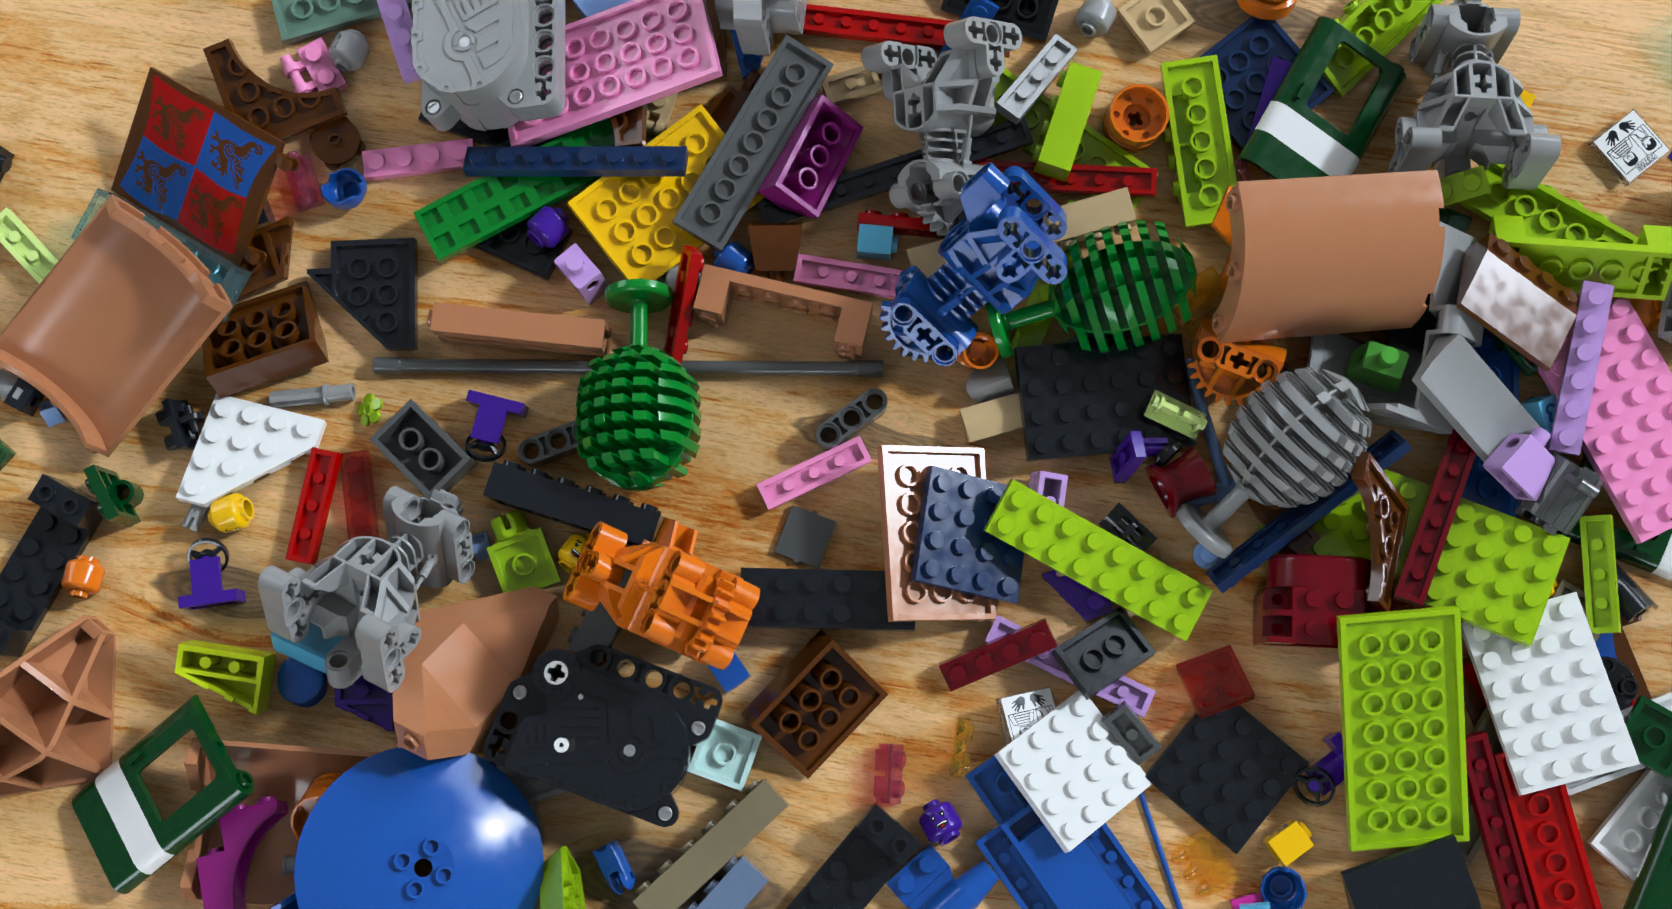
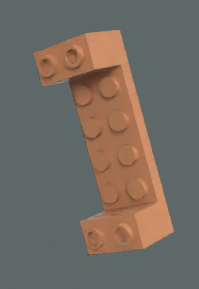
[693,264,873,360]

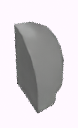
[966,358,1015,402]

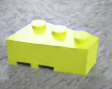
[174,640,277,715]

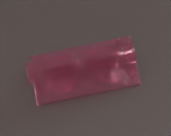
[286,151,325,212]
[873,743,906,804]

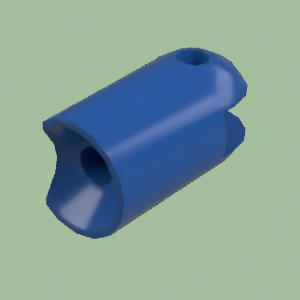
[592,839,635,894]

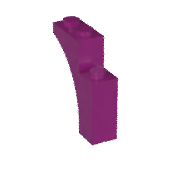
[196,796,289,909]

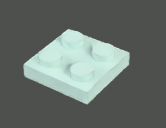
[687,719,762,791]

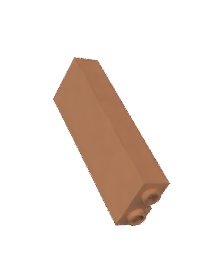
[427,302,613,359]

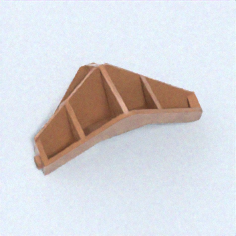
[392,586,559,760]
[0,615,117,795]

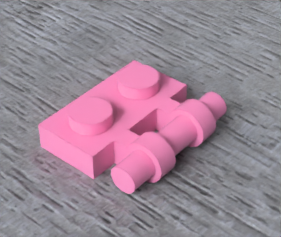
[280,37,349,93]

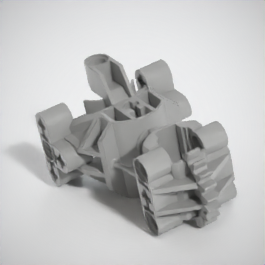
[1388,0,1561,205]
[861,16,1022,237]
[258,486,475,693]

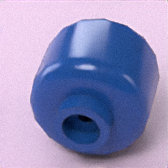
[713,241,755,274]

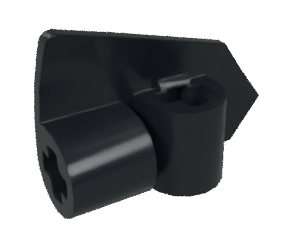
[1616,562,1658,623]

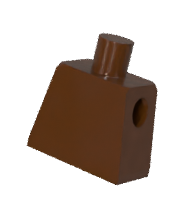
[748,222,802,282]

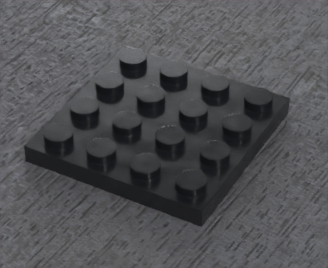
[1145,687,1309,854]

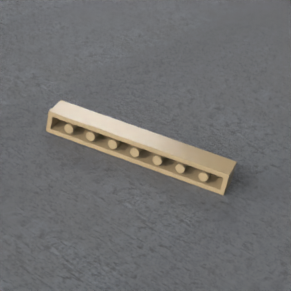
[907,187,1137,277]

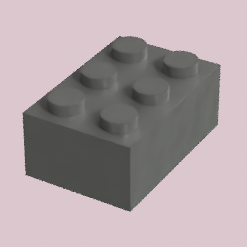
[369,399,478,498]

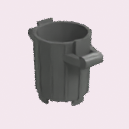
[1515,452,1605,536]

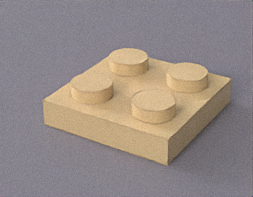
[1116,0,1195,56]

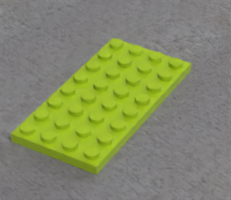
[1306,469,1570,647]
[1336,605,1470,852]

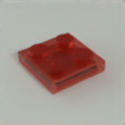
[1176,645,1255,719]

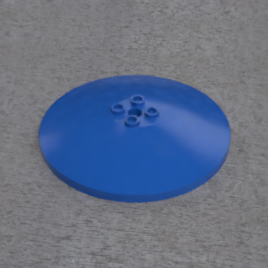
[294,747,543,909]

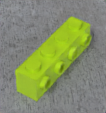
[1032,61,1103,182]

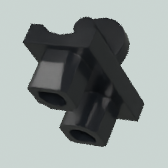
[155,398,205,451]
[1099,503,1157,552]

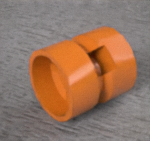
[956,332,999,369]

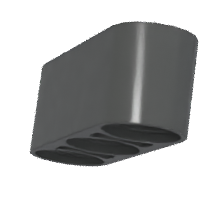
[816,388,887,451]
[518,421,581,467]

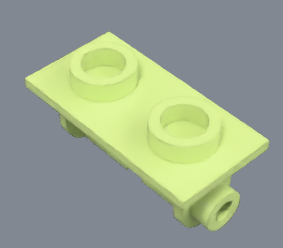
[1144,390,1208,440]

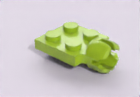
[486,510,562,593]

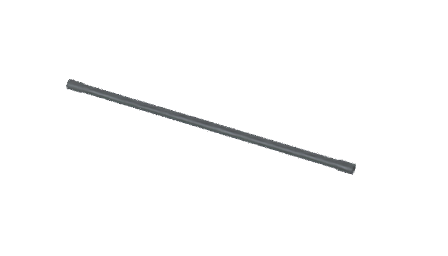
[373,357,883,377]

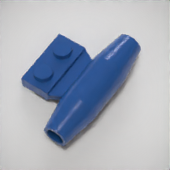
[886,844,1000,909]

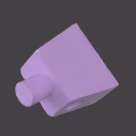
[554,243,609,306]
[1482,427,1555,501]

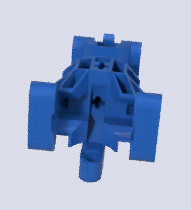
[880,162,1067,366]

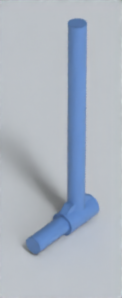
[1185,358,1237,507]

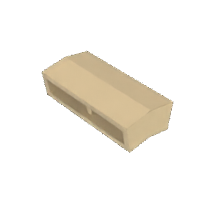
[960,392,1023,443]

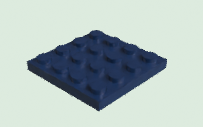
[1200,16,1336,153]
[910,466,1024,604]

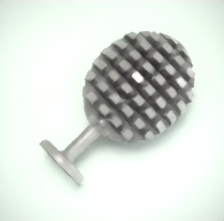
[1175,367,1372,559]

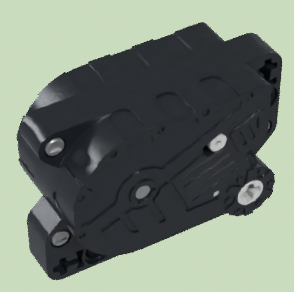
[483,644,723,827]

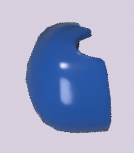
[320,168,367,210]
[1260,866,1307,909]

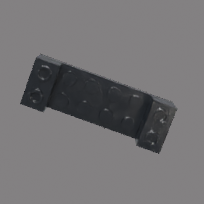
[0,474,103,657]
[786,802,921,909]

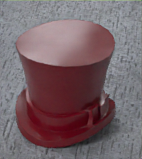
[1145,447,1217,518]

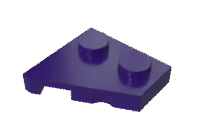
[1041,570,1113,621]
[334,676,395,731]

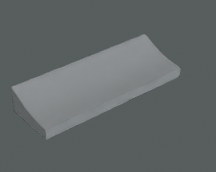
[1412,333,1558,462]

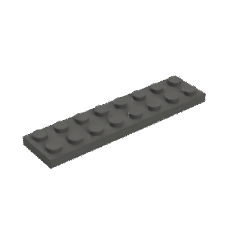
[672,34,834,253]

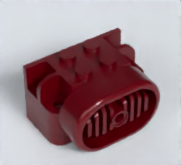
[1253,554,1376,649]

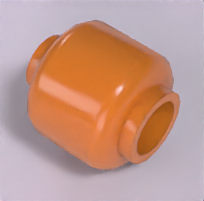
[61,555,105,600]

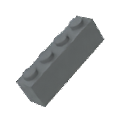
[567,569,632,666]

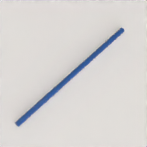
[1138,792,1183,909]

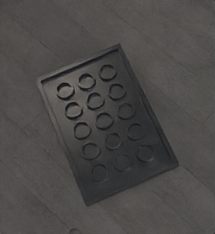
[1013,333,1196,462]

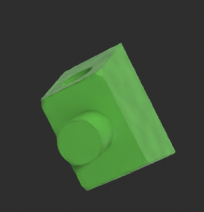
[1344,341,1409,394]

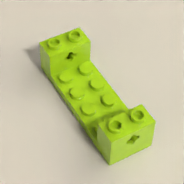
[1488,214,1672,301]

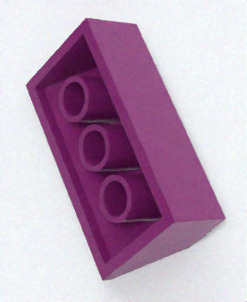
[758,94,864,219]

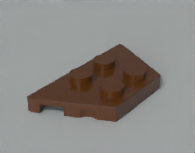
[197,216,294,301]

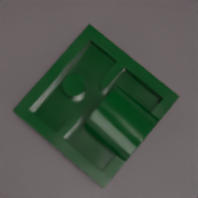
[83,464,144,527]

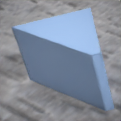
[39,400,66,427]
[472,531,492,562]

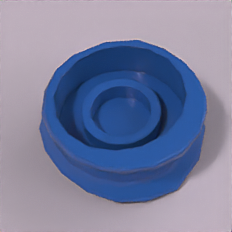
[277,657,328,708]

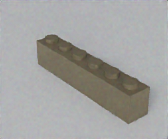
[632,779,789,909]

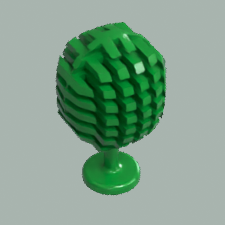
[985,219,1197,359]
[575,279,701,492]

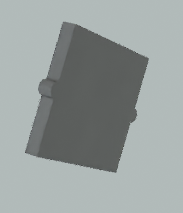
[775,505,836,569]

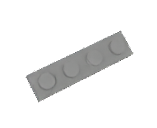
[994,34,1078,125]

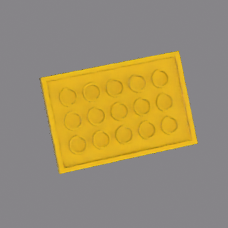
[567,104,766,281]

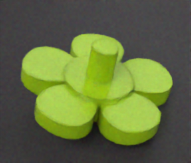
[357,394,383,426]

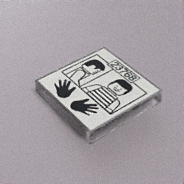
[1589,109,1671,187]
[995,686,1056,744]

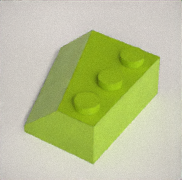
[539,846,586,909]

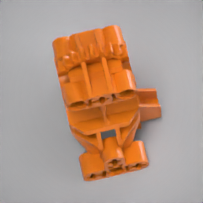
[1186,185,1287,406]
[563,517,760,670]

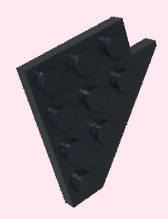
[307,238,418,351]

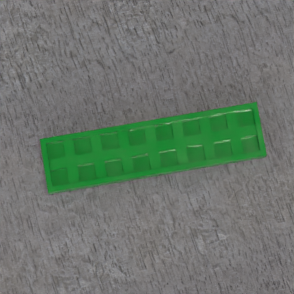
[413,117,615,263]

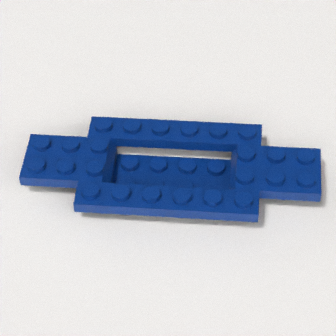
[965,755,1166,909]

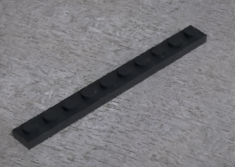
[757,115,1033,223]

